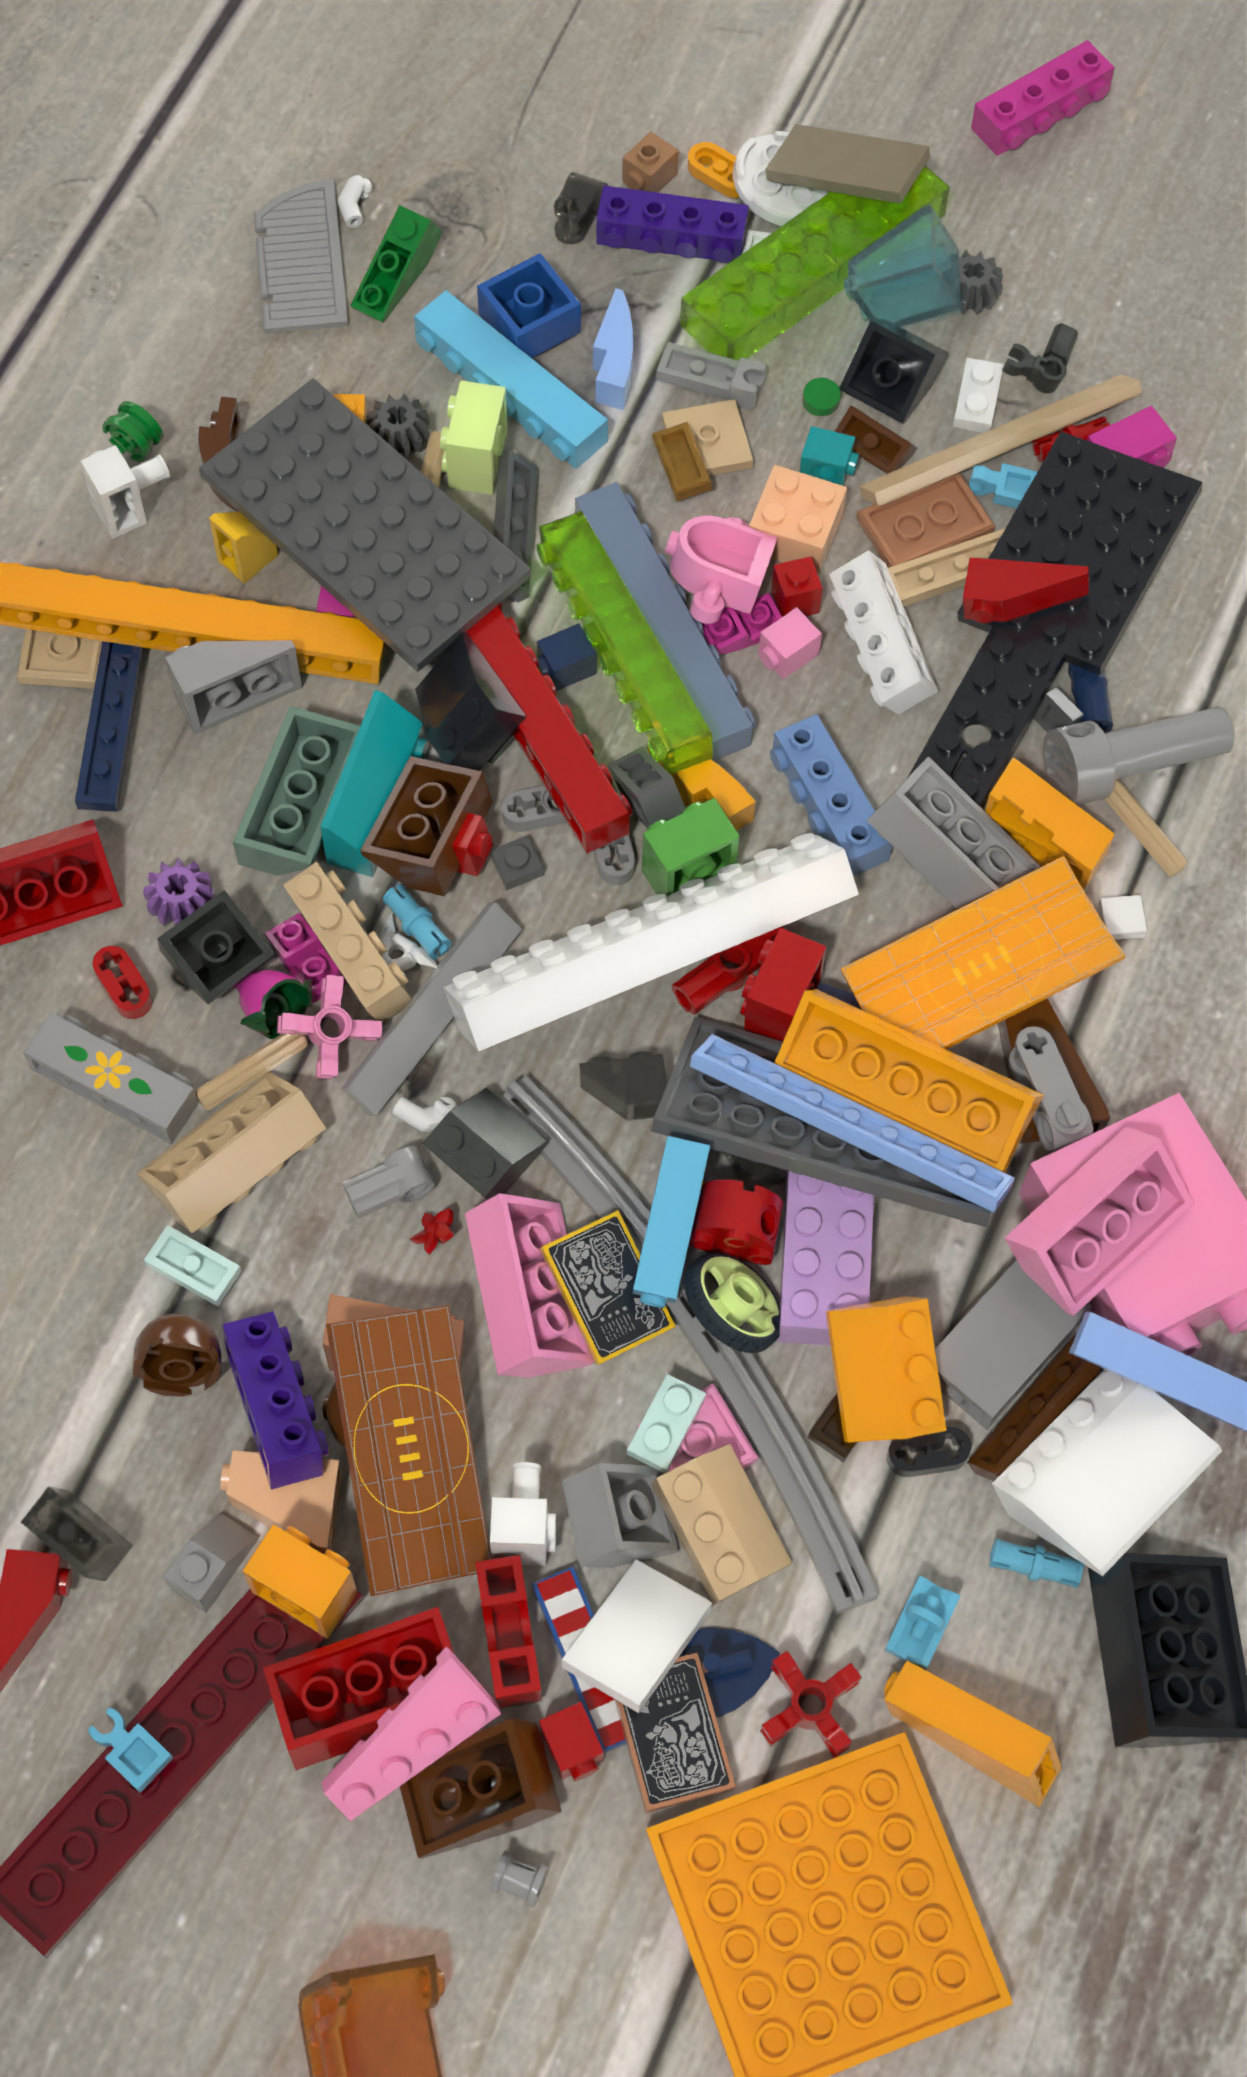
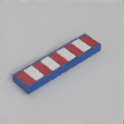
[532,1567,626,1753]

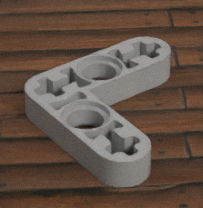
[502,783,635,885]

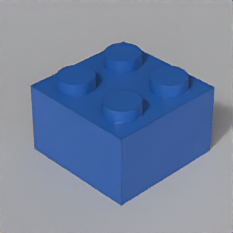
[477,253,581,358]

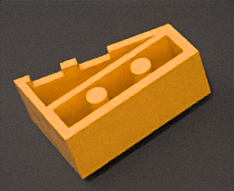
[985,757,1115,889]

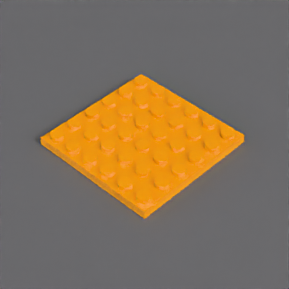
[646,1732,1014,2077]

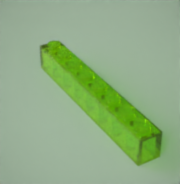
[536,511,713,775]

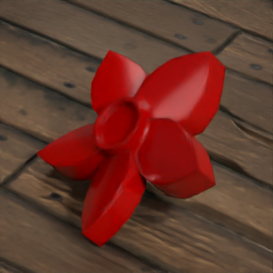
[410,1208,454,1255]

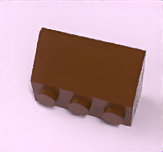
[360,756,493,896]

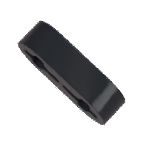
[887,1427,971,1477]

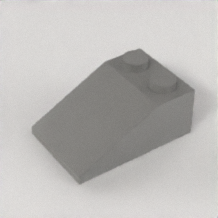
[165,640,302,735]

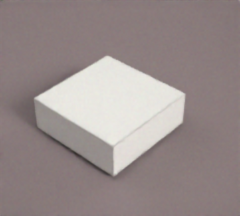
[1098,895,1147,940]

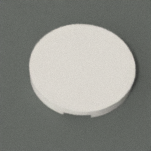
[733,131,839,228]

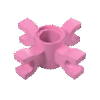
[277,975,382,1079]

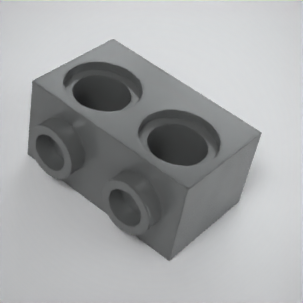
[608,746,686,829]

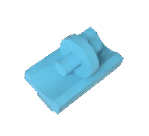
[884,1575,961,1670]

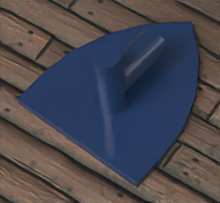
[679,1628,781,1718]

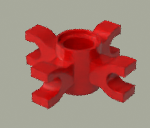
[760,1651,862,1758]

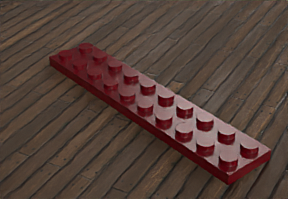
[0,1589,364,1958]

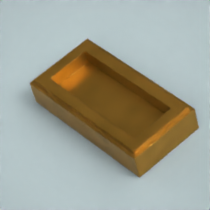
[652,421,712,502]

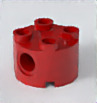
[689,1180,783,1265]

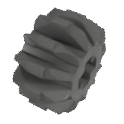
[940,250,1003,315]
[366,393,430,459]

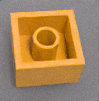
[242,1524,358,1639]

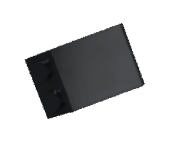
[415,632,526,771]

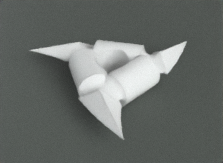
[379,913,438,972]

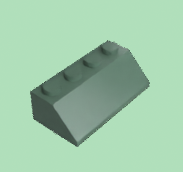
[233,706,360,876]

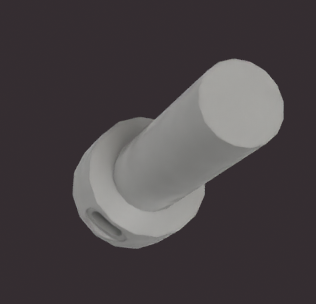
[1043,707,1234,805]

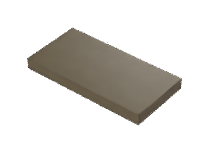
[765,124,930,204]

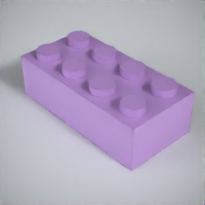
[777,1171,874,1346]

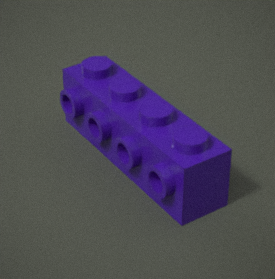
[596,185,749,264]
[222,1311,329,1490]

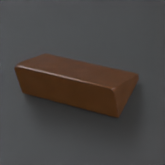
[834,405,917,474]

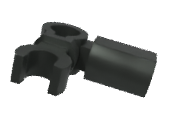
[1002,323,1078,393]

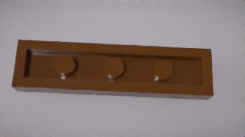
[967,1335,1102,1481]

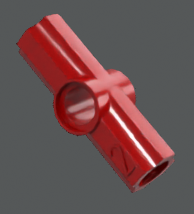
[672,926,784,1015]

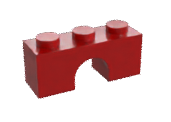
[475,1555,542,1708]

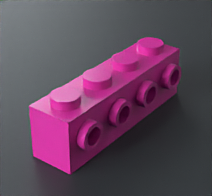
[971,40,1115,156]

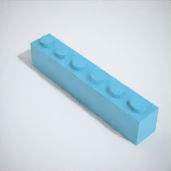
[414,290,608,469]

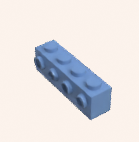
[770,714,892,876]

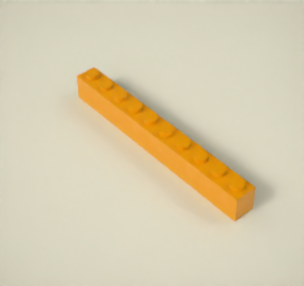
[0,562,386,684]

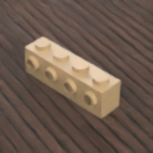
[283,862,412,1023]

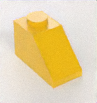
[209,512,278,584]

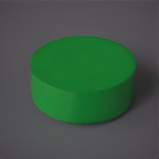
[802,377,841,416]

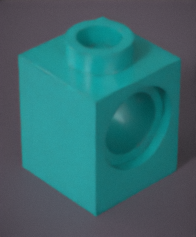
[799,426,859,486]

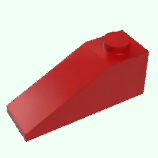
[963,557,1089,623]
[0,1549,72,1693]

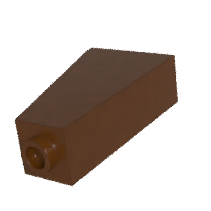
[997,998,1110,1144]

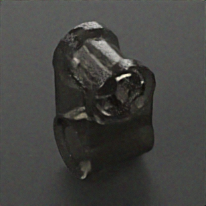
[554,172,608,244]

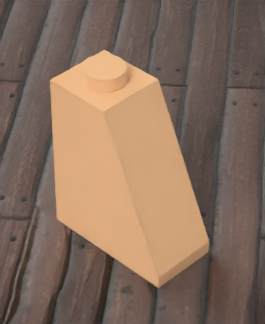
[220,1450,342,1555]

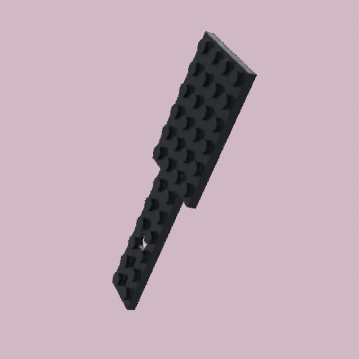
[907,432,1202,809]

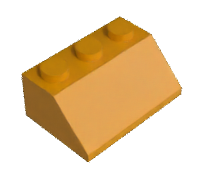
[826,1296,946,1443]

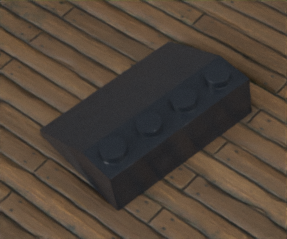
[1088,1553,1247,1748]

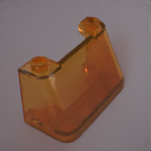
[298,1954,445,2077]

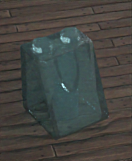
[844,205,961,327]

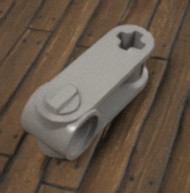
[1008,1026,1093,1152]

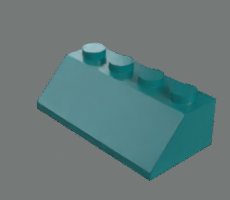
[320,690,429,877]

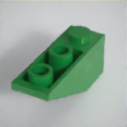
[350,205,443,323]

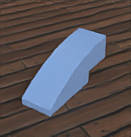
[593,288,633,410]

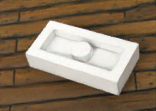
[953,358,1004,433]

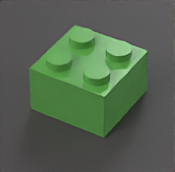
[642,798,739,896]

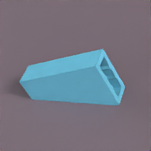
[632,1136,710,1308]

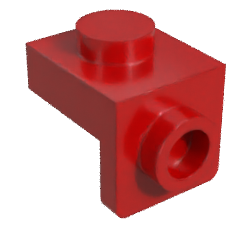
[452,813,494,877]

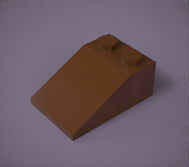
[399,1718,562,1858]

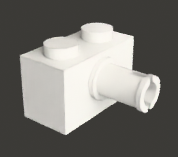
[81,445,170,539]
[490,1462,556,1566]

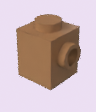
[622,131,679,193]

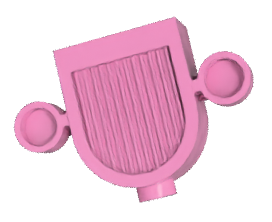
[664,516,777,624]

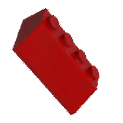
[0,819,123,946]
[263,1607,455,1771]

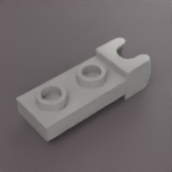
[656,342,766,410]

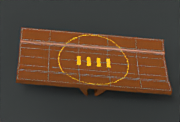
[326,1305,492,1596]

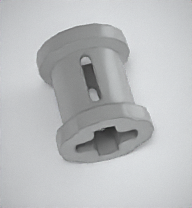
[490,1850,549,1908]

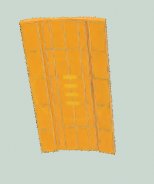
[841,856,1125,1049]

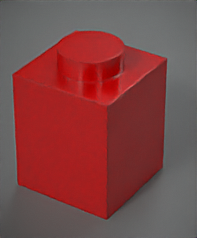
[771,556,823,617]
[539,1702,604,1781]

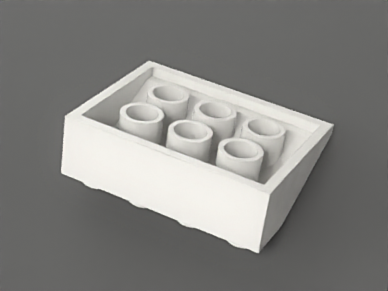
[992,1369,1222,1576]

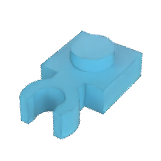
[88,1708,173,1793]

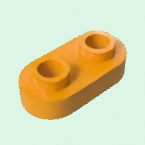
[687,142,740,198]

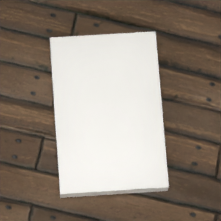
[562,1559,712,1713]

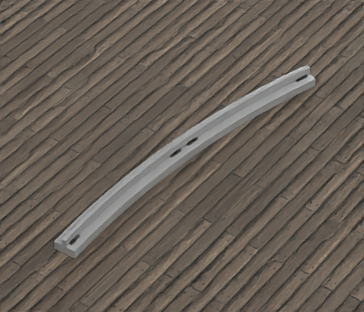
[499,1076,879,1615]

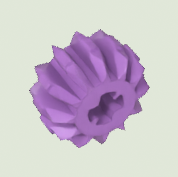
[143,857,215,926]

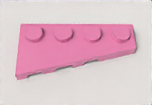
[321,1646,501,1821]

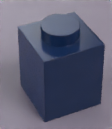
[537,623,597,691]

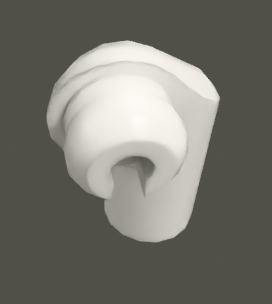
[338,175,372,228]
[392,1097,457,1132]

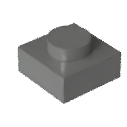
[1033,688,1084,732]
[490,835,544,890]

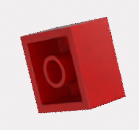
[740,928,827,1041]

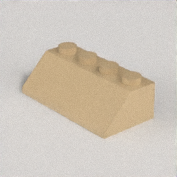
[136,1071,326,1233]

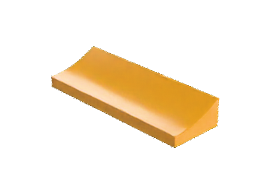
[774,989,1044,1173]

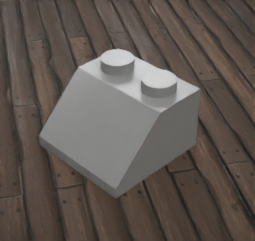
[562,1463,679,1568]

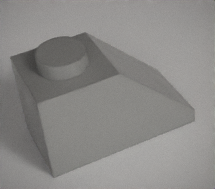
[163,1513,258,1613]

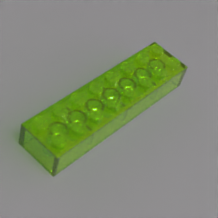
[680,165,950,361]

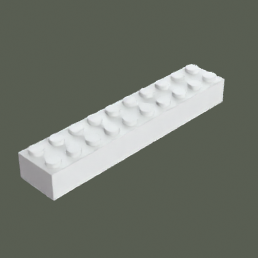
[443,833,859,1051]

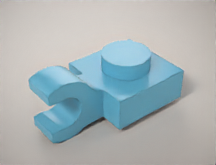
[968,463,1037,509]

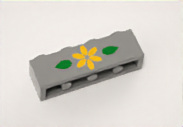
[23,1012,198,1145]

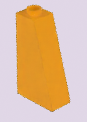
[884,1661,1062,1808]

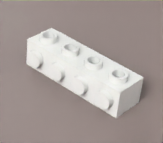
[829,550,938,715]

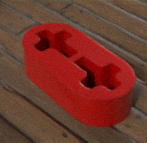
[92,946,152,1019]

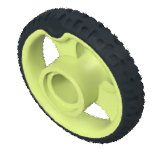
[684,1253,780,1353]

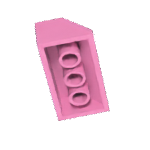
[1005,1127,1194,1316]
[465,1193,595,1378]

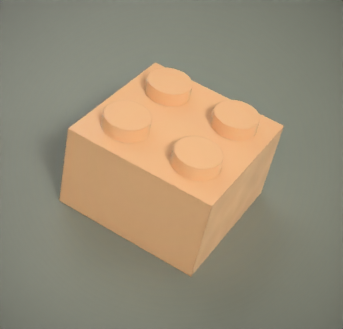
[749,465,847,574]

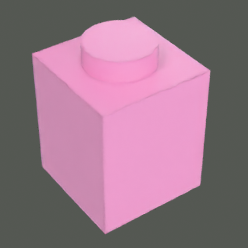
[758,607,822,679]

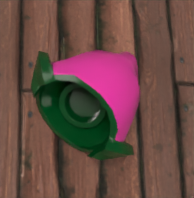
[235,970,313,1039]

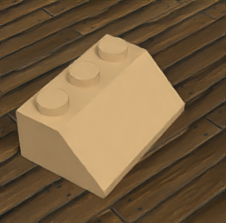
[651,1444,793,1605]

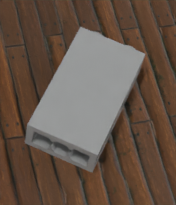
[935,1259,1092,1430]

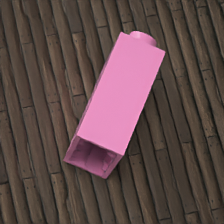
[1019,1093,1247,1356]

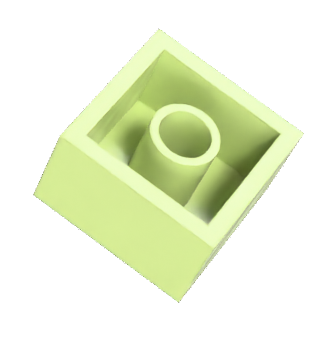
[440,380,508,495]

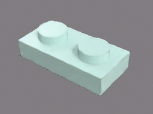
[144,1225,242,1306]
[627,1374,706,1473]

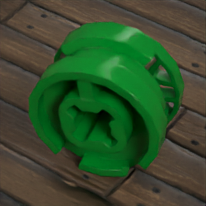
[102,401,164,462]

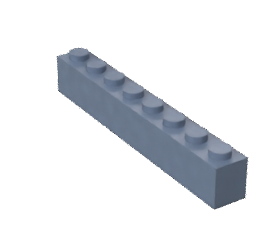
[575,482,755,761]

